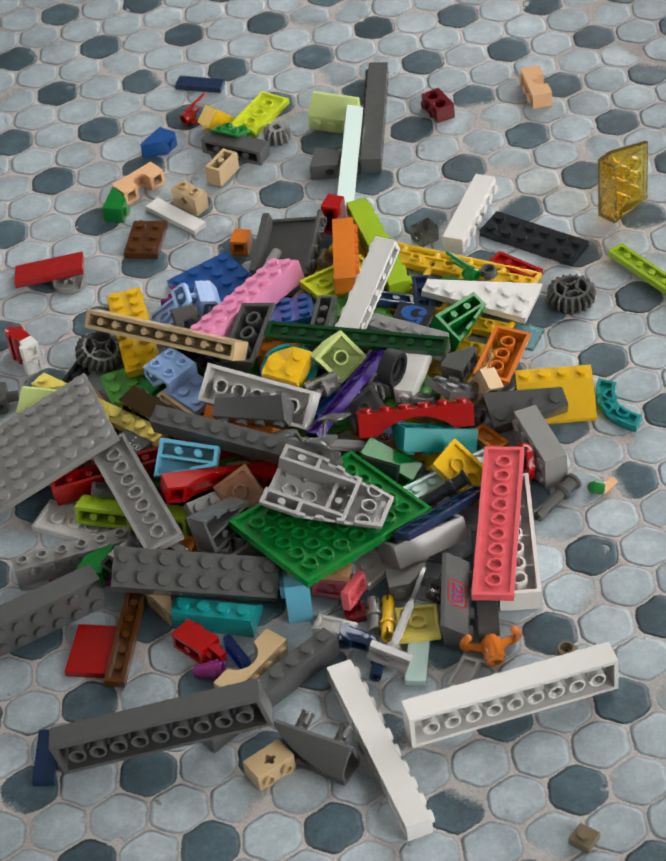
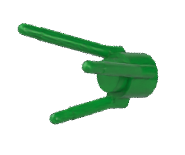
[443,251,480,281]

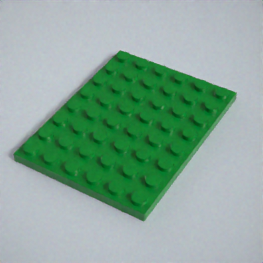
[228,451,432,588]

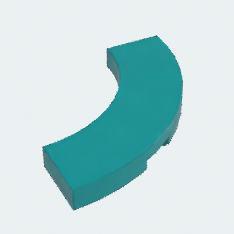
[596,378,642,432]

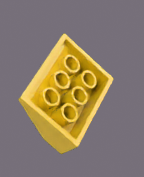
[515,365,597,424]

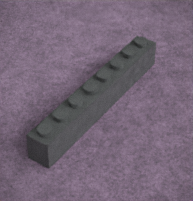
[201,627,340,753]

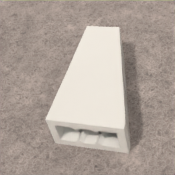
[394,353,432,405]

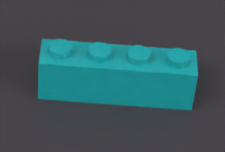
[391,422,478,455]
[171,596,264,638]

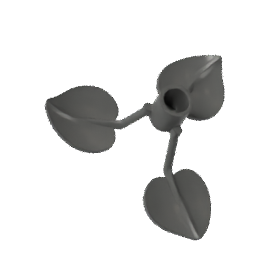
[272,413,351,449]

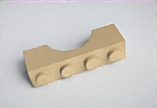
[213,629,289,688]

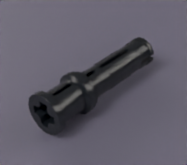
[421,469,472,507]

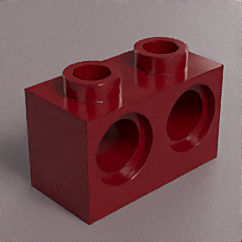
[420,87,455,123]

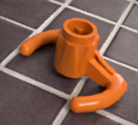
[459,626,522,666]

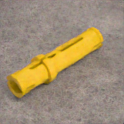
[380,594,396,643]

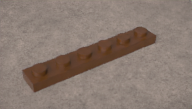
[103,593,147,688]

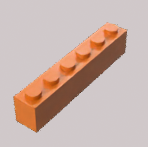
[332,217,360,294]

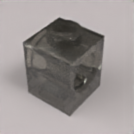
[411,217,439,247]

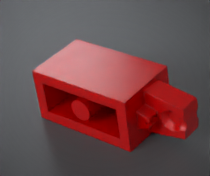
[171,618,227,664]

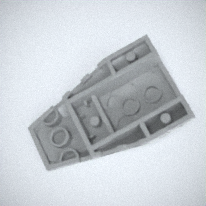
[259,444,394,529]

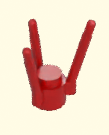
[180,92,206,126]

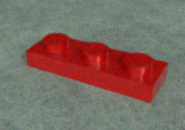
[489,251,543,278]

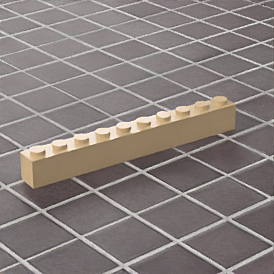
[85,309,248,361]

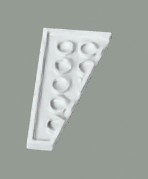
[421,279,543,324]

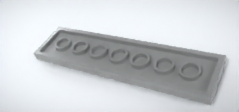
[92,433,185,550]

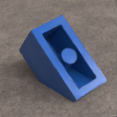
[140,127,177,158]

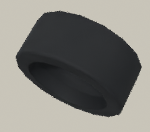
[377,348,407,387]

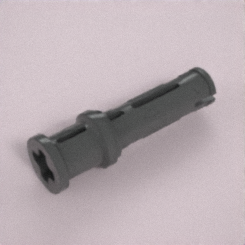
[533,473,582,522]

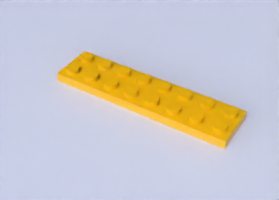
[106,287,159,379]

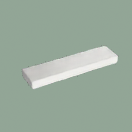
[146,198,206,235]

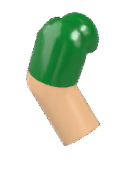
[587,476,617,495]

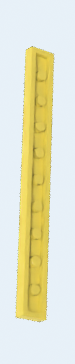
[31,373,168,447]

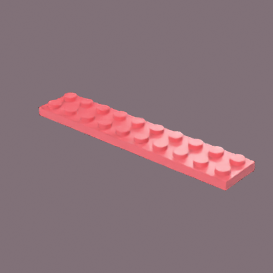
[471,446,525,601]

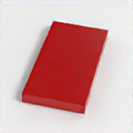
[14,251,84,288]

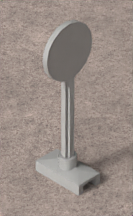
[366,566,427,674]

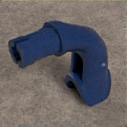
[337,622,386,682]

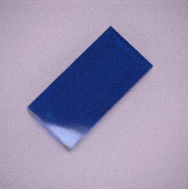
[223,633,251,669]

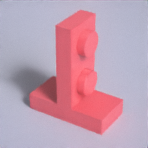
[311,570,367,611]

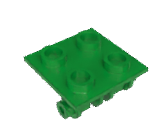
[209,122,253,137]

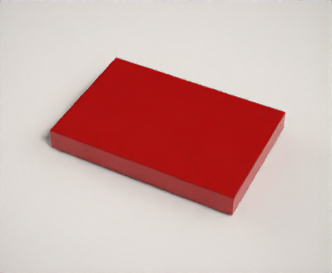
[64,624,117,678]

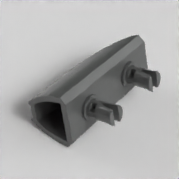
[274,709,361,786]

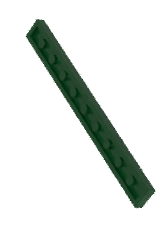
[264,321,450,357]

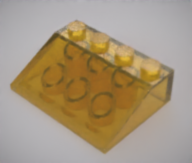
[597,141,648,224]

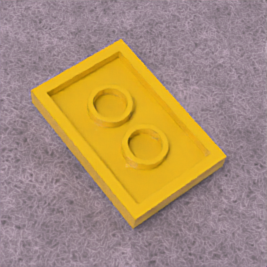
[430,439,483,507]

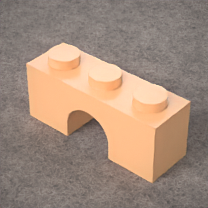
[518,65,552,109]
[112,162,165,206]

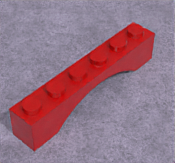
[355,397,475,438]
[160,461,278,504]

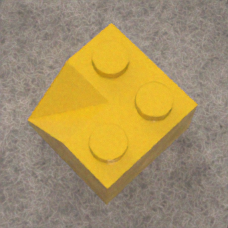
[261,347,312,388]

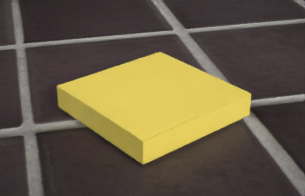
[395,603,441,644]

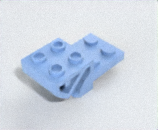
[149,281,221,326]
[143,347,213,415]

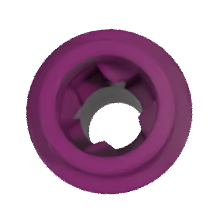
[193,659,226,680]

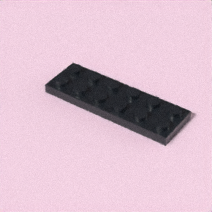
[479,211,589,266]

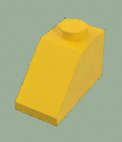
[197,104,235,131]

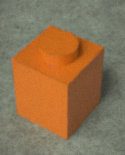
[229,229,253,256]

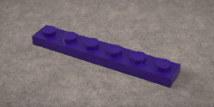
[305,350,384,438]

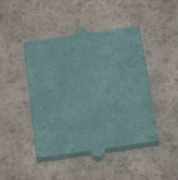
[513,322,545,351]

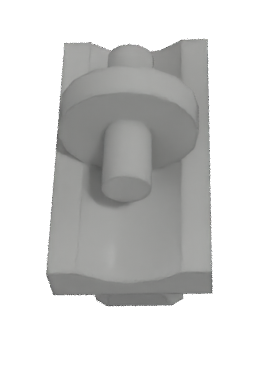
[303,371,341,398]

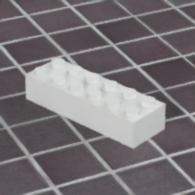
[198,363,321,430]

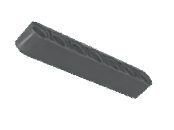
[471,531,500,642]

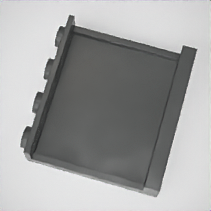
[249,209,327,277]

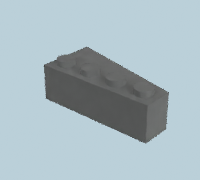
[482,387,568,434]

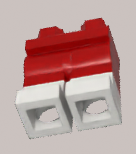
[4,325,45,377]

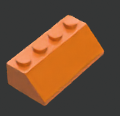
[472,325,531,387]

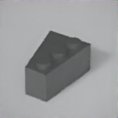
[186,496,251,553]

